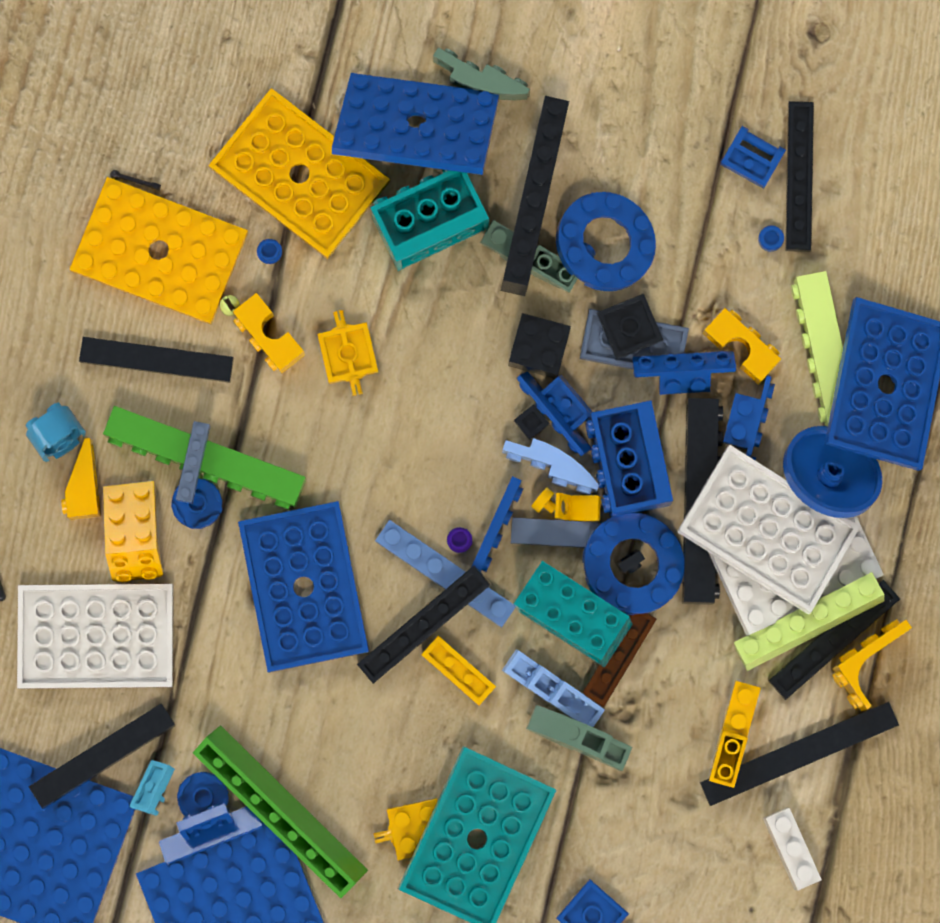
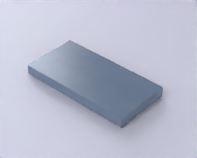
[580,309,689,370]

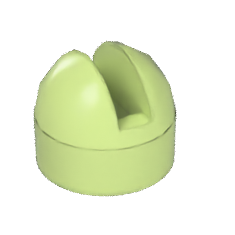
[220,295,240,316]

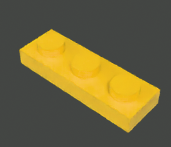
[421,636,496,706]

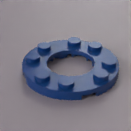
[556,192,656,291]
[582,513,684,615]

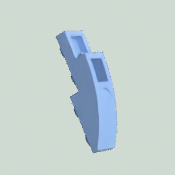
[502,438,599,495]

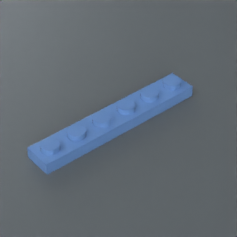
[375,520,516,628]

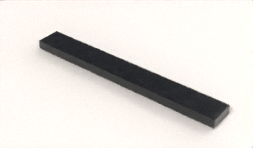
[699,702,899,806]

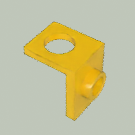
[555,493,601,521]

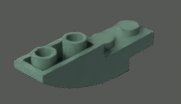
[433,47,530,100]
[480,220,578,293]
[526,705,633,771]

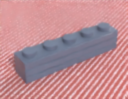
[176,421,211,504]

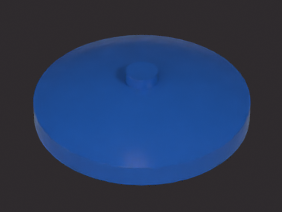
[783,426,883,518]

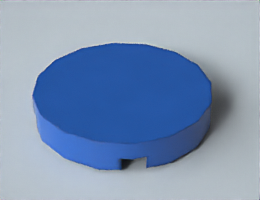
[171,478,223,529]
[177,772,229,816]

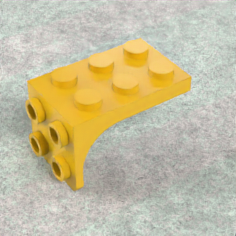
[103,481,163,582]
[832,619,912,711]

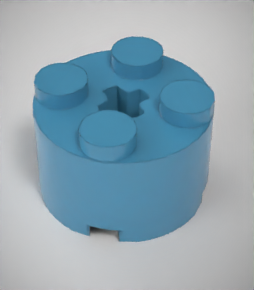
[25,402,86,462]

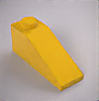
[61,438,101,520]

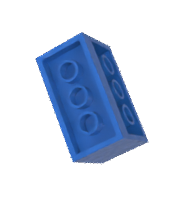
[585,400,673,518]

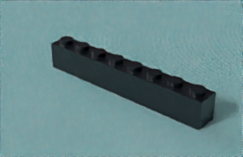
[500,96,570,296]
[682,398,723,605]

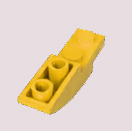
[709,681,761,788]

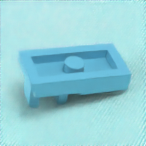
[129,760,175,816]

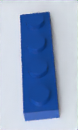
[472,476,524,572]

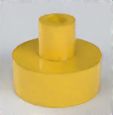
[531,487,556,514]

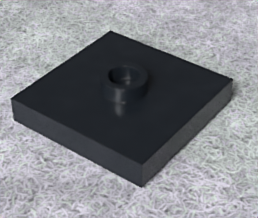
[596,293,663,360]

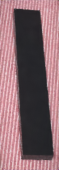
[785,101,814,252]
[79,337,234,383]
[357,565,491,684]
[768,580,900,700]
[28,703,175,809]

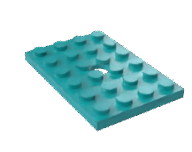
[397,746,556,923]

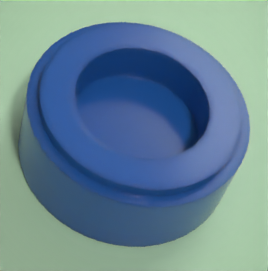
[758,225,784,252]

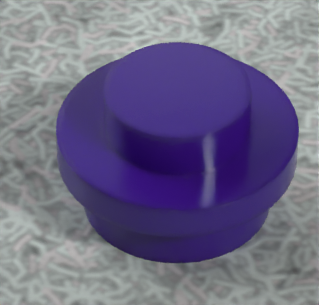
[447,527,472,553]

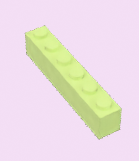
[791,271,843,427]
[734,572,884,671]

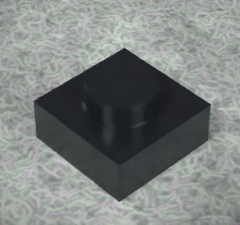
[514,404,550,440]
[615,549,645,574]

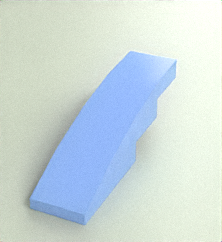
[502,649,605,727]

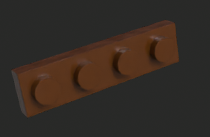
[582,613,657,707]

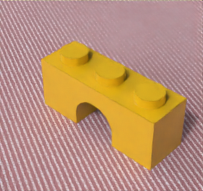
[233,293,305,374]
[702,308,781,385]

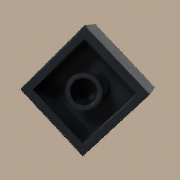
[508,313,571,379]

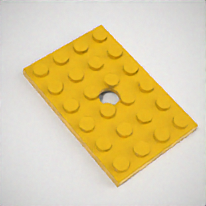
[208,88,390,259]
[69,177,248,325]

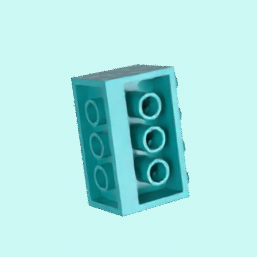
[370,170,489,271]
[514,561,632,668]

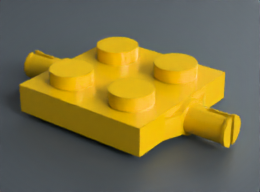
[317,310,379,396]
[373,798,438,860]

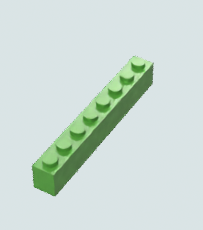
[103,406,307,510]
[193,725,368,898]

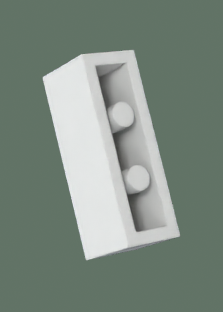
[763,808,822,891]

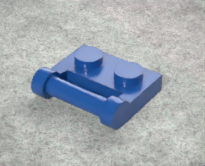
[720,125,786,189]

